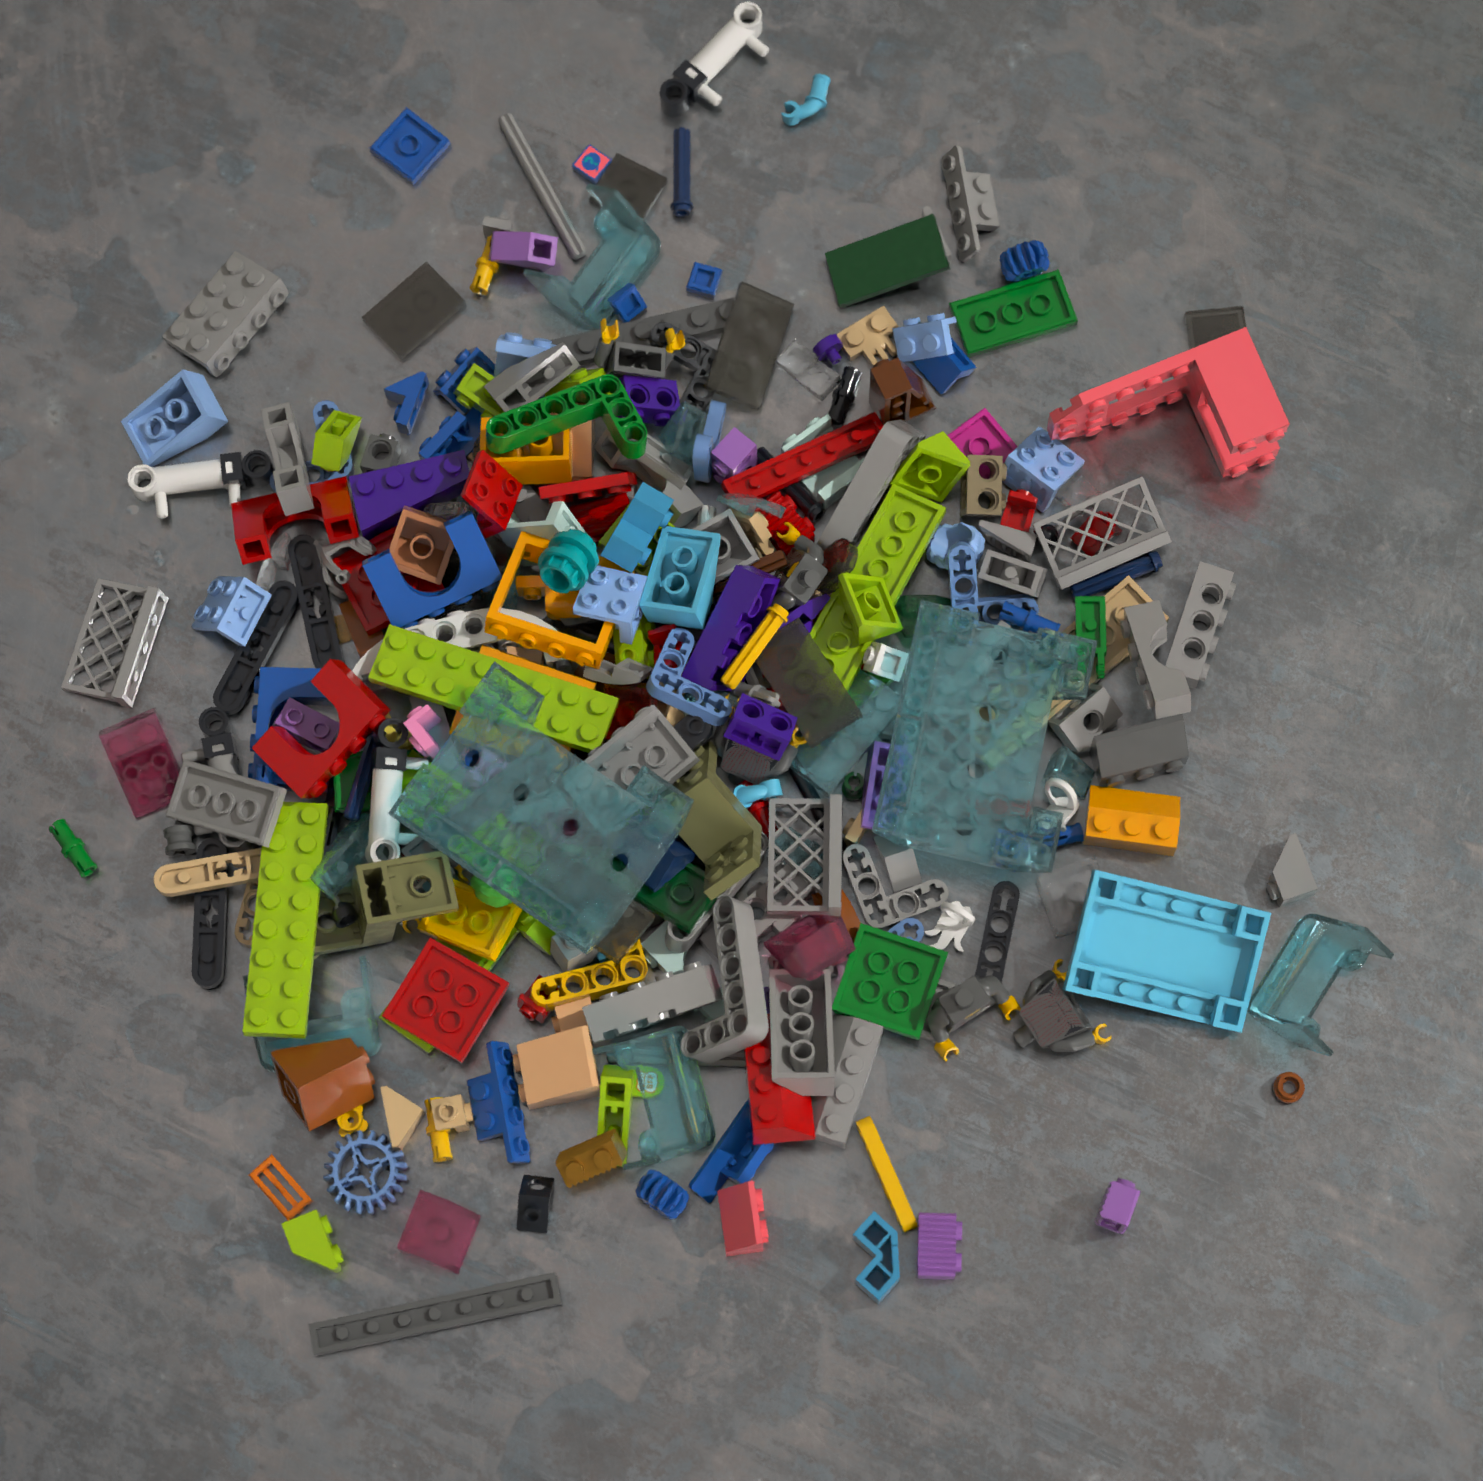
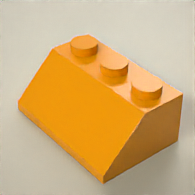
[480,417,572,485]
[1083,785,1180,856]

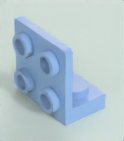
[1002,427,1085,513]
[573,565,648,645]
[191,576,272,646]

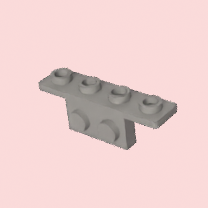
[941,146,1000,262]

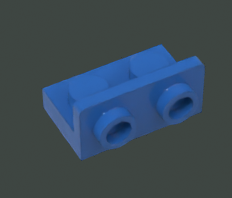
[433,347,495,414]

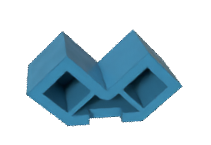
[601,482,674,573]
[852,1211,900,1304]

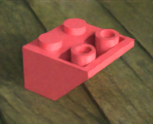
[717,1181,769,1256]

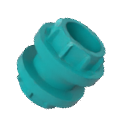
[538,529,599,593]

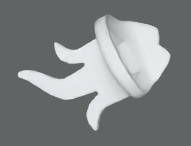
[1022,777,1080,836]
[925,901,976,952]

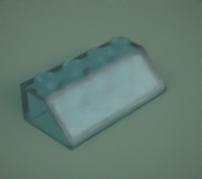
[790,669,906,799]

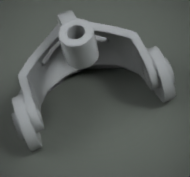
[313,536,377,599]

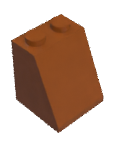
[270,1037,375,1131]

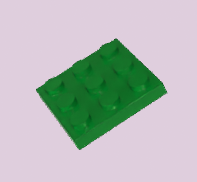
[832,923,948,1040]

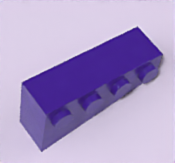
[349,450,470,540]
[681,565,780,691]

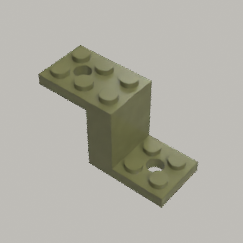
[659,740,762,901]
[314,850,459,956]

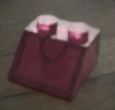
[764,915,856,981]
[397,1190,481,1275]

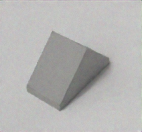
[873,827,922,894]

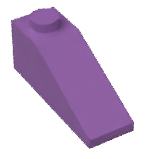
[861,741,903,833]

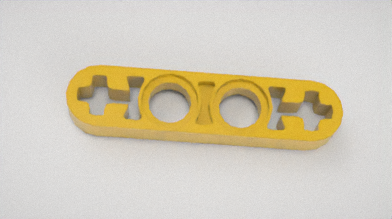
[855,1116,918,1233]

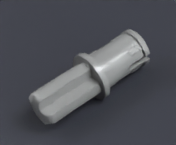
[733,682,781,708]

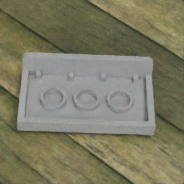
[162,251,289,377]
[560,705,700,839]

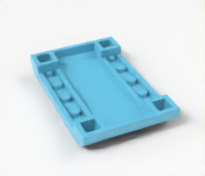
[1063,869,1271,1033]

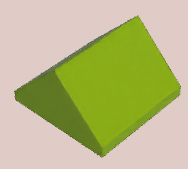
[890,431,970,503]
[838,573,903,645]

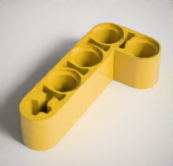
[529,931,648,1012]

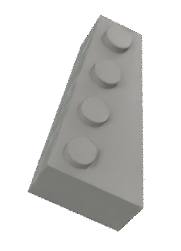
[582,961,723,1043]

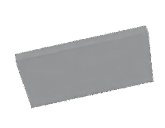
[165,759,287,847]

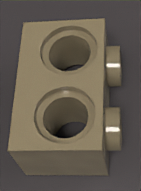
[960,454,1007,518]

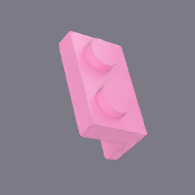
[403,704,446,762]

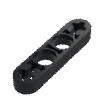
[975,881,1020,984]

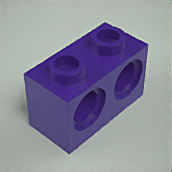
[616,375,681,427]
[723,693,798,761]

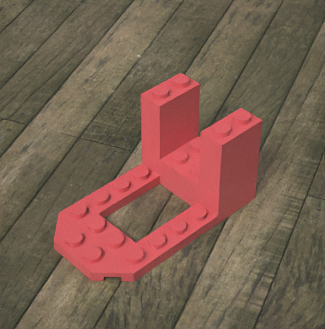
[1047,327,1290,478]

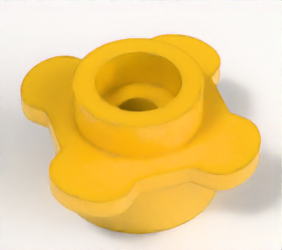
[335,1105,368,1138]

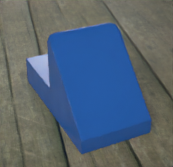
[384,371,429,436]

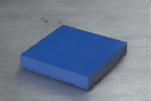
[369,107,451,185]

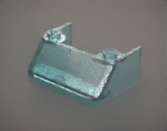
[523,184,661,329]
[1247,913,1394,1057]
[243,956,382,1073]
[592,1025,715,1170]

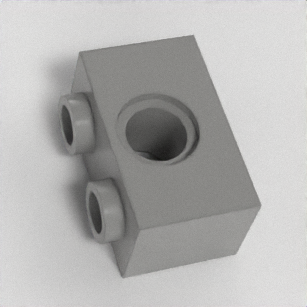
[978,549,1048,597]
[1047,683,1123,753]

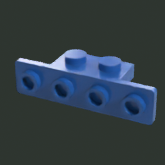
[418,407,482,460]
[467,1041,530,1164]
[688,1098,775,1203]

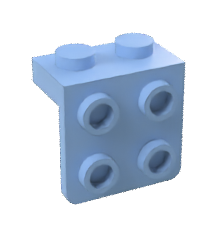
[494,332,556,400]

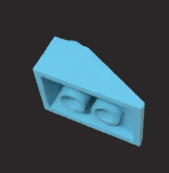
[639,526,721,630]

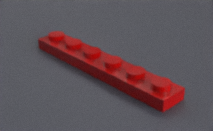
[721,412,884,510]

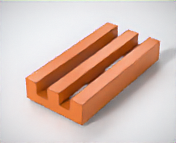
[249,1154,313,1221]

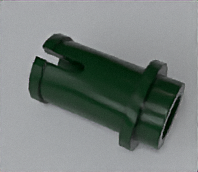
[842,772,864,800]

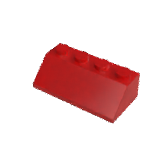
[744,1014,815,1145]

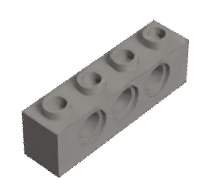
[1165,561,1237,689]
[699,860,816,965]

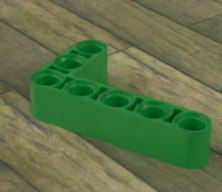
[486,374,648,460]

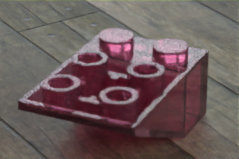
[99,708,181,818]

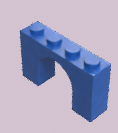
[362,510,502,629]
[248,667,334,792]

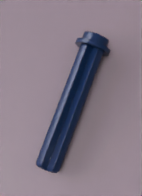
[670,127,693,217]
[1070,551,1163,599]
[343,731,388,822]

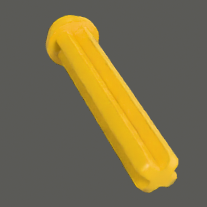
[721,603,789,690]

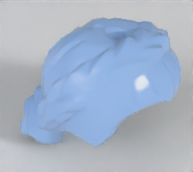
[926,522,985,571]

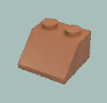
[389,505,454,585]

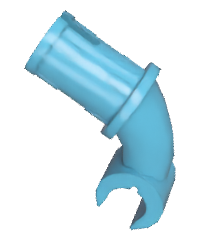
[781,74,831,126]
[732,779,783,808]

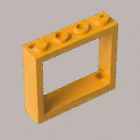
[484,531,635,670]

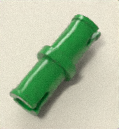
[48,819,97,878]

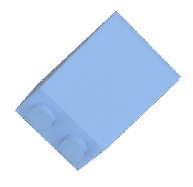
[121,369,228,467]

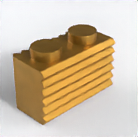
[555,1128,627,1188]

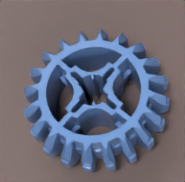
[323,1130,408,1214]

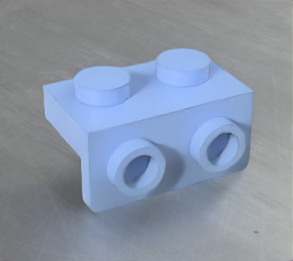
[893,313,956,362]

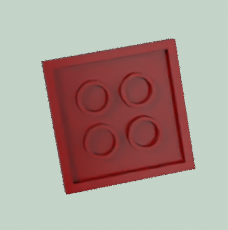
[539,472,638,504]
[332,526,445,636]
[382,937,510,1063]

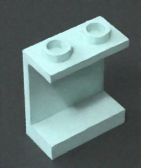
[781,414,864,509]
[498,501,589,566]

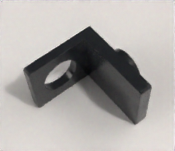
[516,1175,554,1233]

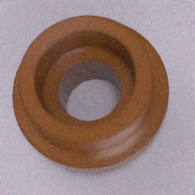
[1273,1072,1305,1103]

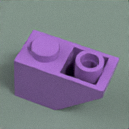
[489,231,558,271]

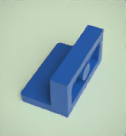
[913,338,977,394]

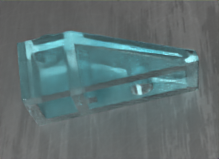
[310,814,382,900]

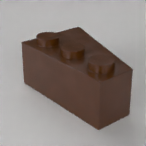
[869,358,936,425]

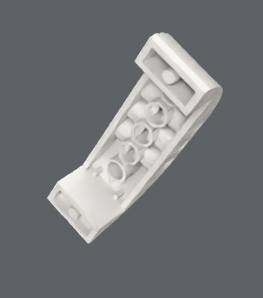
[352,608,578,691]

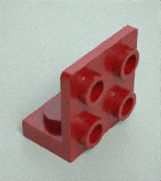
[461,450,523,538]

